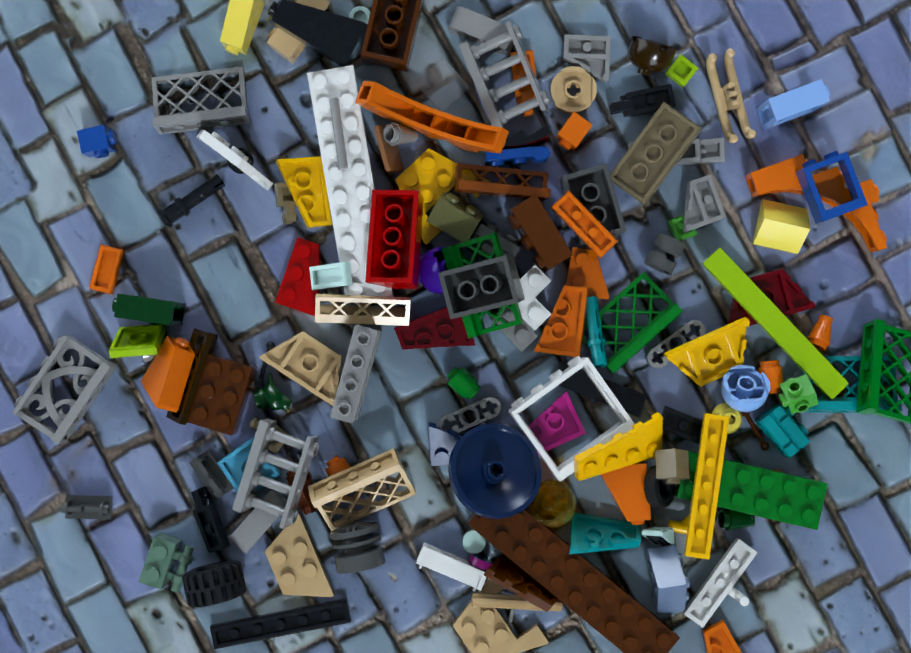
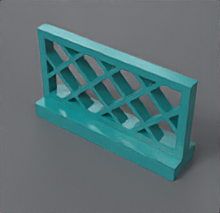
[801,356,902,413]

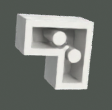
[518,265,551,331]

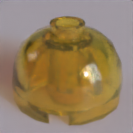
[528,479,577,528]

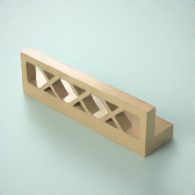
[315,294,411,326]

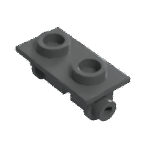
[189,449,234,501]
[60,495,113,519]

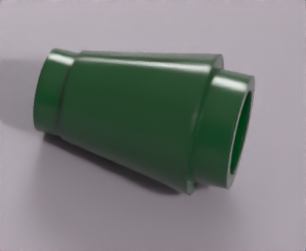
[718,509,755,531]

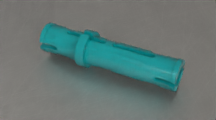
[585,296,608,368]

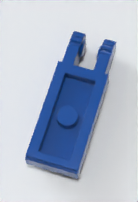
[484,146,550,167]

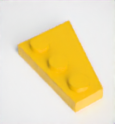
[276,156,332,228]

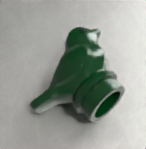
[253,373,292,413]

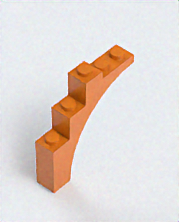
[355,81,509,154]
[745,154,887,253]

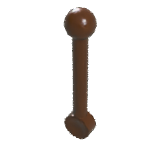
[741,412,770,451]

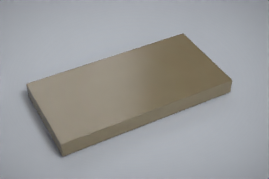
[610,102,702,205]

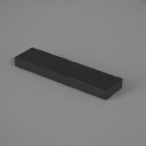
[557,362,647,417]

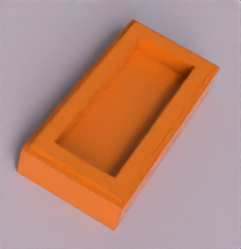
[89,244,125,295]

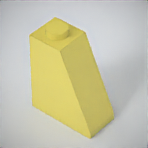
[220,0,265,55]

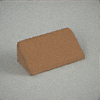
[374,126,404,175]

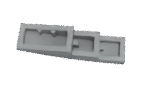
[628,138,726,166]

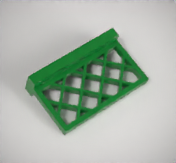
[442,232,524,339]
[582,272,683,375]
[856,319,911,424]

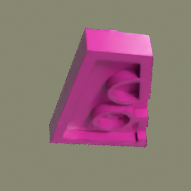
[521,391,586,455]

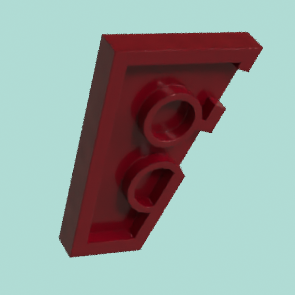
[394,307,476,350]

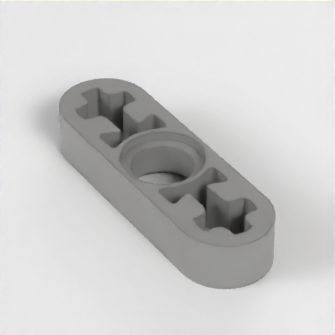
[645,320,706,368]
[438,397,501,433]

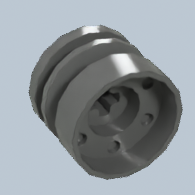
[329,521,385,574]

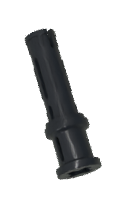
[158,174,226,228]

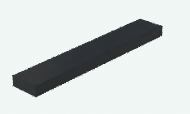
[210,598,352,649]

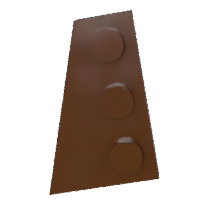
[484,554,558,612]

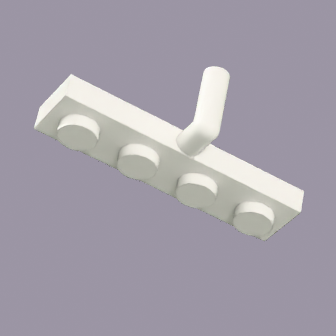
[682,537,758,628]

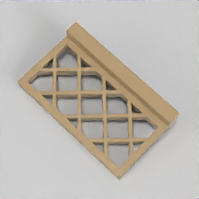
[308,448,416,531]

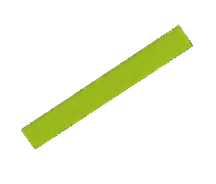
[702,247,849,399]

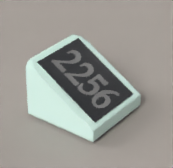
[642,526,674,545]

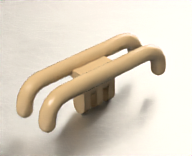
[706,49,756,143]

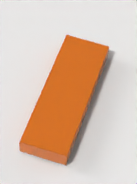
[551,190,618,258]

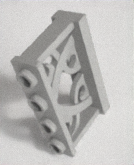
[331,325,382,423]
[12,335,117,444]

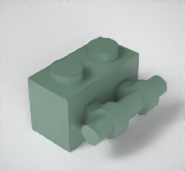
[139,533,194,593]

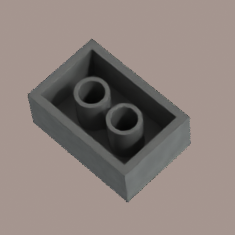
[559,163,626,246]
[438,253,525,319]

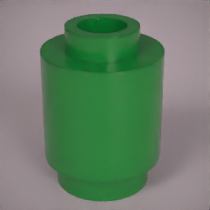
[446,366,481,400]

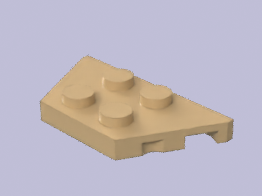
[260,331,342,406]
[265,512,335,597]

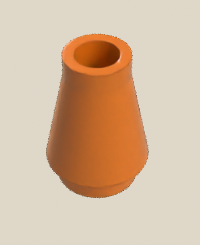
[807,315,833,351]

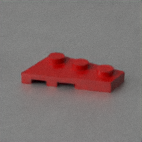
[275,237,320,316]

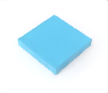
[217,436,282,492]

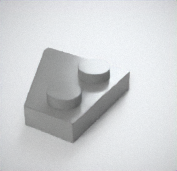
[563,34,611,83]
[683,174,727,233]

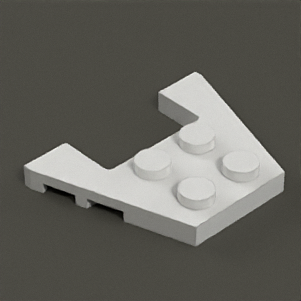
[196,129,273,191]

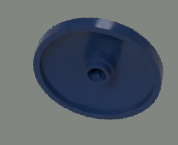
[448,423,542,519]

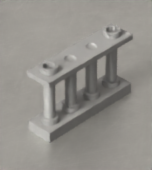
[459,21,550,129]
[232,418,319,529]

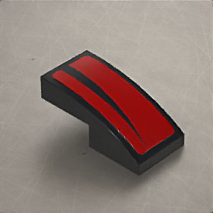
[503,125,552,149]

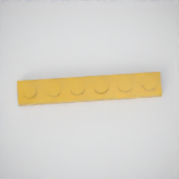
[684,413,729,560]

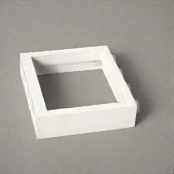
[508,356,634,482]

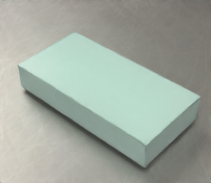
[309,261,353,290]

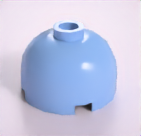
[721,365,770,412]

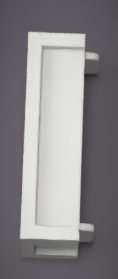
[416,542,486,592]

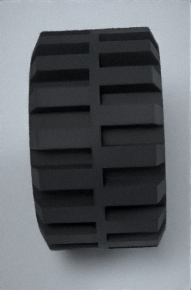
[182,560,247,607]

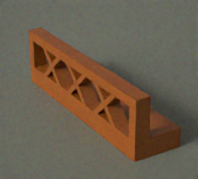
[455,163,551,201]

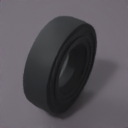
[644,465,675,508]

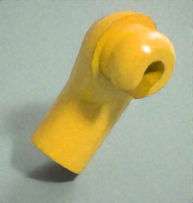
[667,515,689,535]

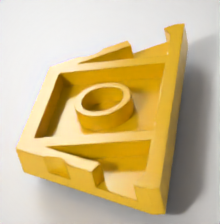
[664,317,750,387]

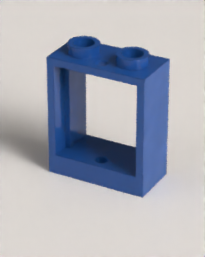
[796,151,868,224]

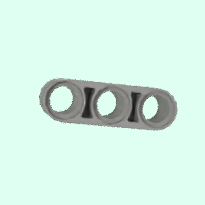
[448,6,514,55]
[228,489,287,554]

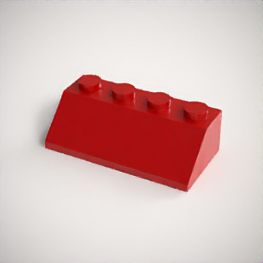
[365,190,424,289]

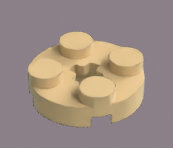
[550,66,597,114]

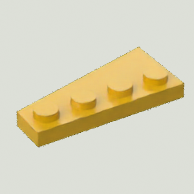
[574,412,663,481]

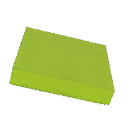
[109,324,167,358]

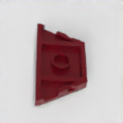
[728,269,816,326]

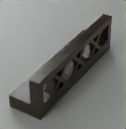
[166,328,218,425]

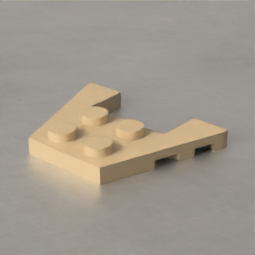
[453,578,549,653]

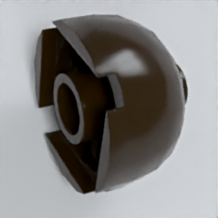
[628,35,677,76]

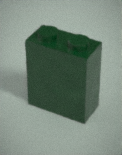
[112,293,186,326]

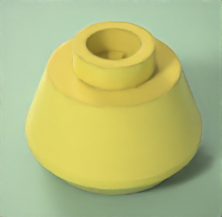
[712,403,743,434]

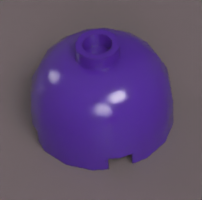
[418,246,448,294]

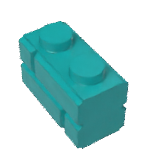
[754,403,810,458]

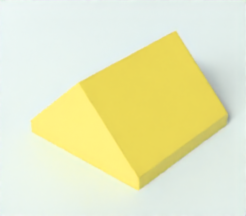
[752,199,810,254]

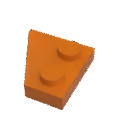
[565,247,609,300]

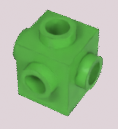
[778,374,818,414]

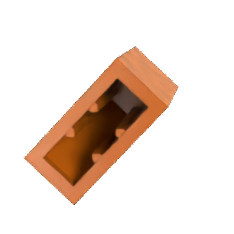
[141,336,195,412]
[600,461,651,525]

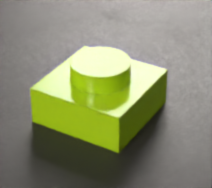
[665,54,699,88]

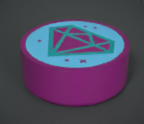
[468,553,493,571]

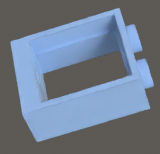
[756,79,830,130]

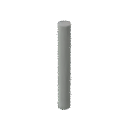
[329,98,348,170]

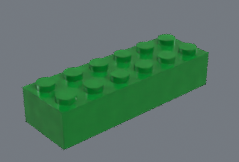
[675,449,828,530]

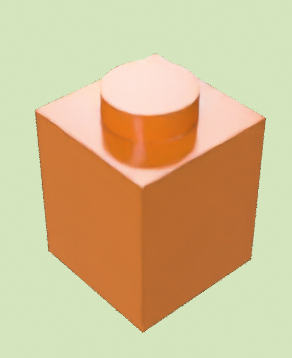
[556,112,592,151]

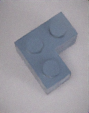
[647,545,690,614]

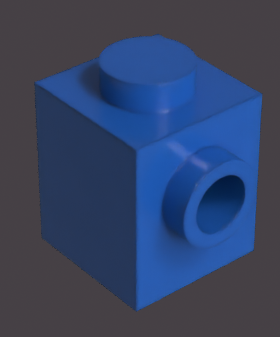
[77,125,117,158]

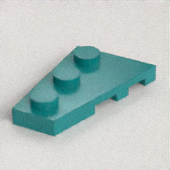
[569,512,641,554]

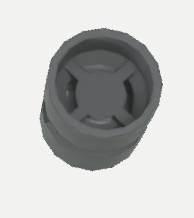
[644,233,685,275]

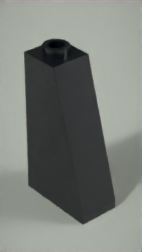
[267,0,368,66]

